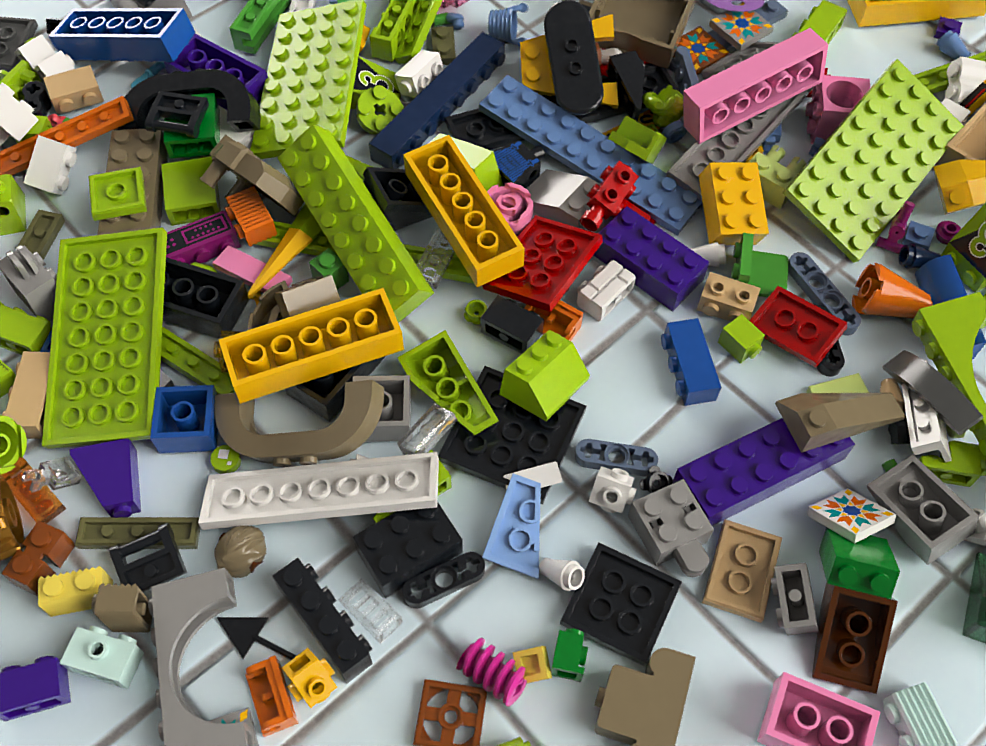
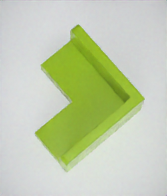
[608,116,668,164]

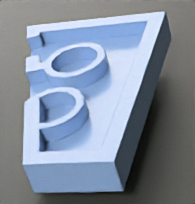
[482,473,541,579]

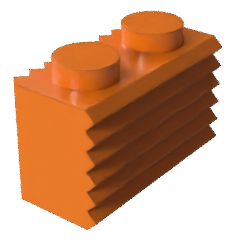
[224,186,277,246]

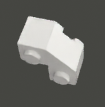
[15,34,75,86]

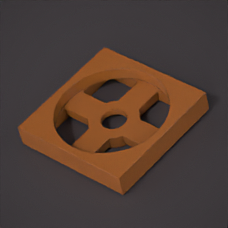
[413,679,487,746]

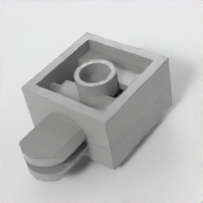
[0,245,57,321]
[628,479,714,577]

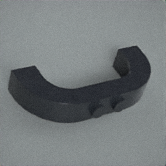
[114,68,261,132]

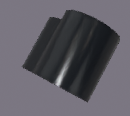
[22,81,52,117]

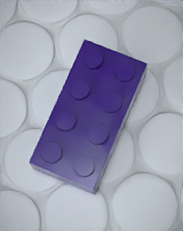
[164,34,268,110]
[593,206,709,311]

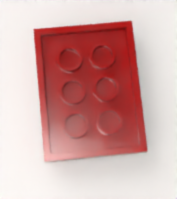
[482,215,603,312]

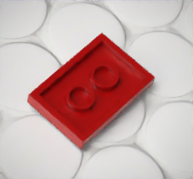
[749,286,848,368]

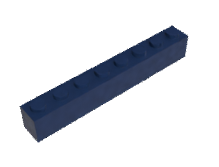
[369,32,506,169]

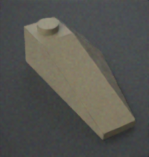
[775,393,906,453]

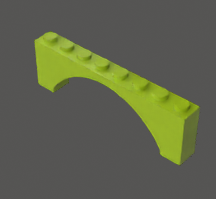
[911,292,986,457]

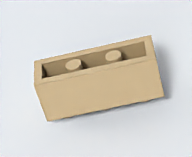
[2,351,50,439]

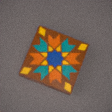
[673,26,730,75]

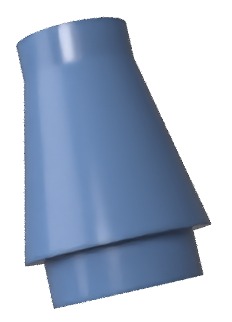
[936,30,971,60]

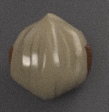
[214,526,267,578]

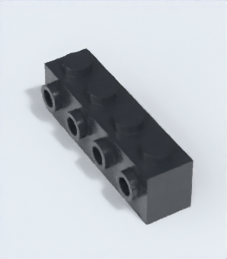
[272,558,373,683]

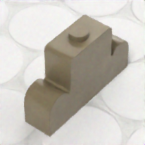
[594,648,696,746]

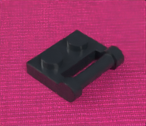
[145,91,209,138]
[109,522,187,592]

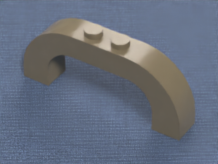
[214,380,384,467]

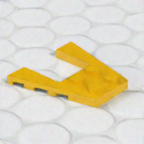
[520,14,618,109]

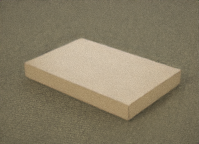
[702,519,782,623]

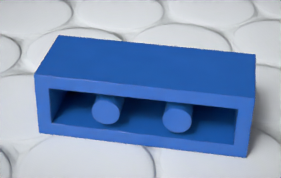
[661,318,722,406]

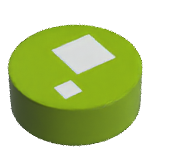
[210,445,241,474]

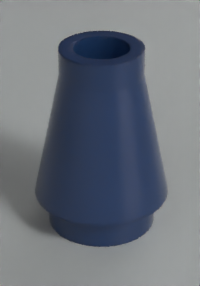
[899,243,941,269]

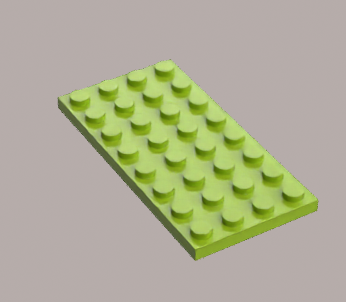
[250,0,367,159]
[782,59,964,263]
[42,227,167,449]

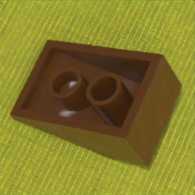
[812,581,898,694]

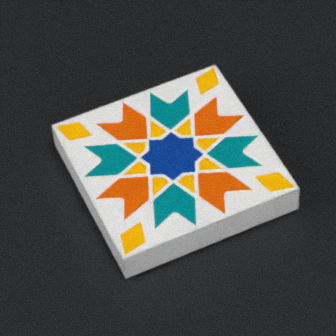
[807,488,896,543]

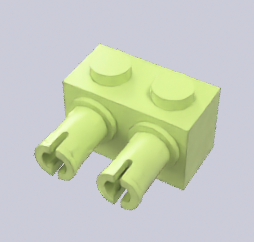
[749,145,806,209]

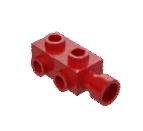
[580,160,639,232]

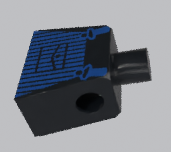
[493,141,545,189]

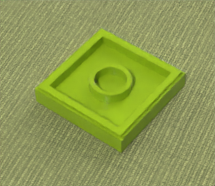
[88,167,147,221]

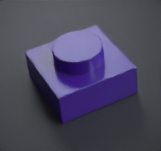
[934,17,962,39]

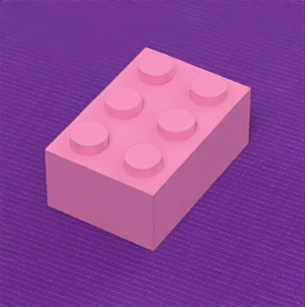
[757,672,880,746]

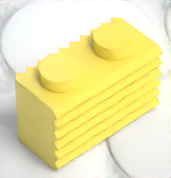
[38,566,113,617]

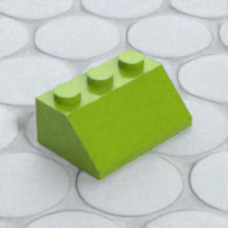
[499,330,590,421]

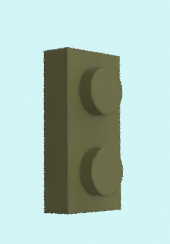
[431,26,456,65]
[18,210,65,260]

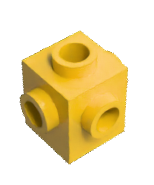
[282,648,337,708]

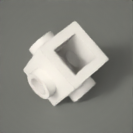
[589,466,637,513]

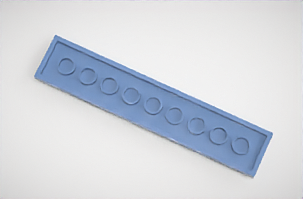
[479,75,703,236]

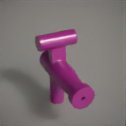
[875,201,915,254]

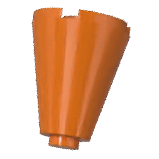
[852,263,933,319]

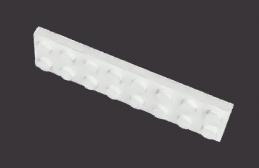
[198,452,439,530]

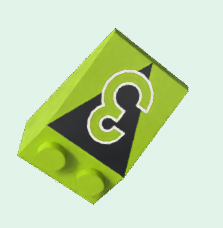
[350,56,401,112]
[941,203,986,293]

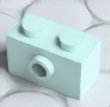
[59,626,144,689]

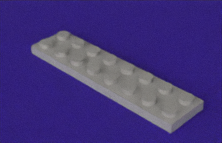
[666,86,814,202]

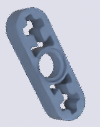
[575,439,658,477]

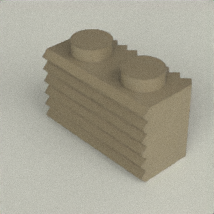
[92,583,153,633]

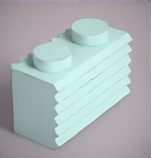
[883,682,958,746]

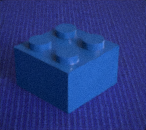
[150,385,218,454]

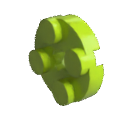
[356,85,404,135]

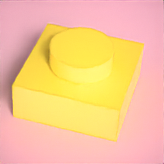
[513,646,552,684]

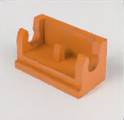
[524,300,583,341]
[245,655,298,737]

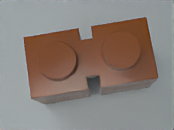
[1,520,75,596]

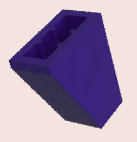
[70,439,141,518]

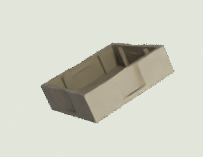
[589,0,696,69]

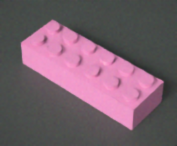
[683,28,828,144]

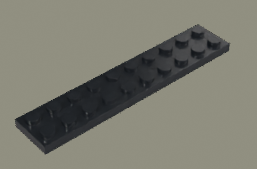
[445,63,680,150]

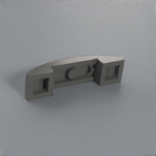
[882,350,983,436]

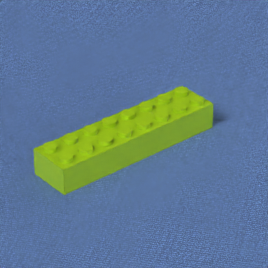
[277,124,434,323]

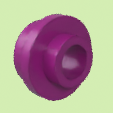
[935,221,961,245]

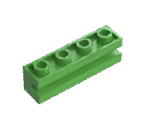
[229,0,292,55]

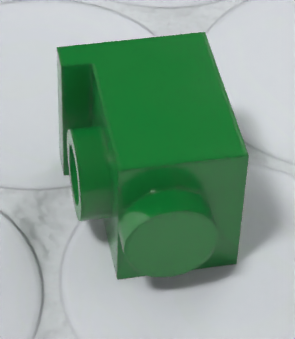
[551,628,588,682]

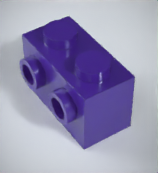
[0,656,71,722]

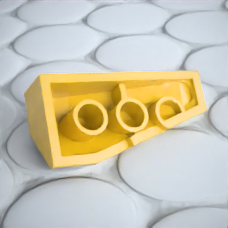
[933,159,986,215]

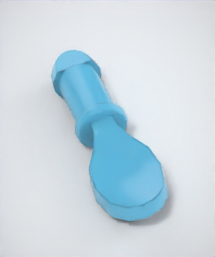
[131,61,165,89]

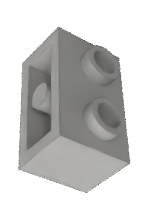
[771,563,819,635]

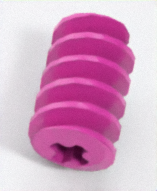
[456,637,527,707]

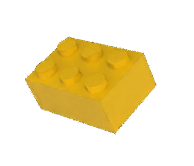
[698,162,769,245]

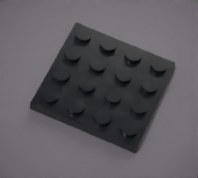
[438,366,587,504]

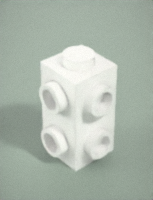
[394,50,444,98]

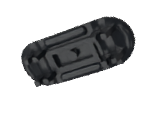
[544,0,604,115]

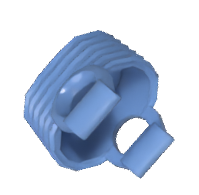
[488,3,529,46]

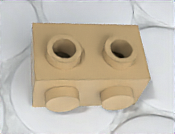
[43,65,104,115]
[697,272,761,322]

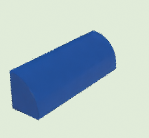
[915,254,986,359]

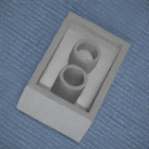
[527,169,600,230]
[867,455,979,565]

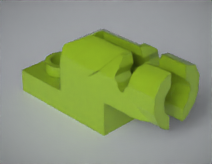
[919,441,986,487]

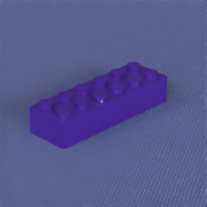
[673,418,855,526]

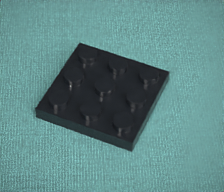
[560,542,682,666]

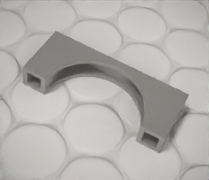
[148,568,255,746]

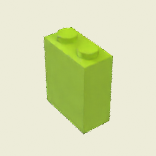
[161,156,221,226]

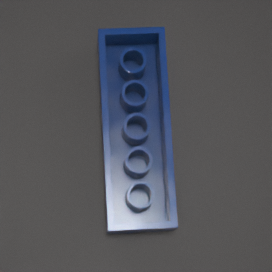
[48,8,196,63]

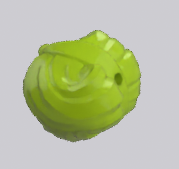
[642,85,683,128]

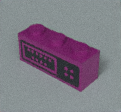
[166,210,241,264]

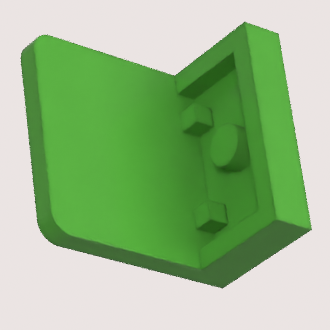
[731,233,789,298]

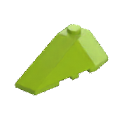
[398,330,499,435]

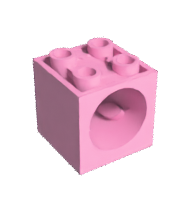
[806,75,871,144]

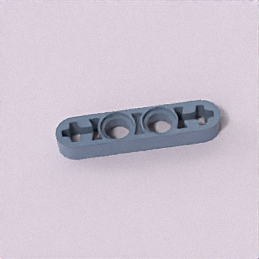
[788,252,861,336]

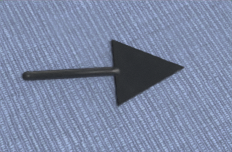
[217,617,297,660]

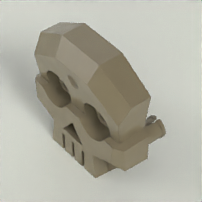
[200,134,304,216]

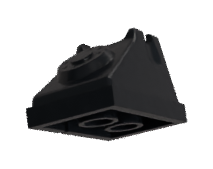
[363,167,432,231]

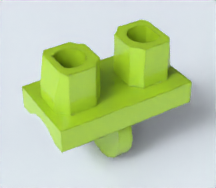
[0,60,41,102]

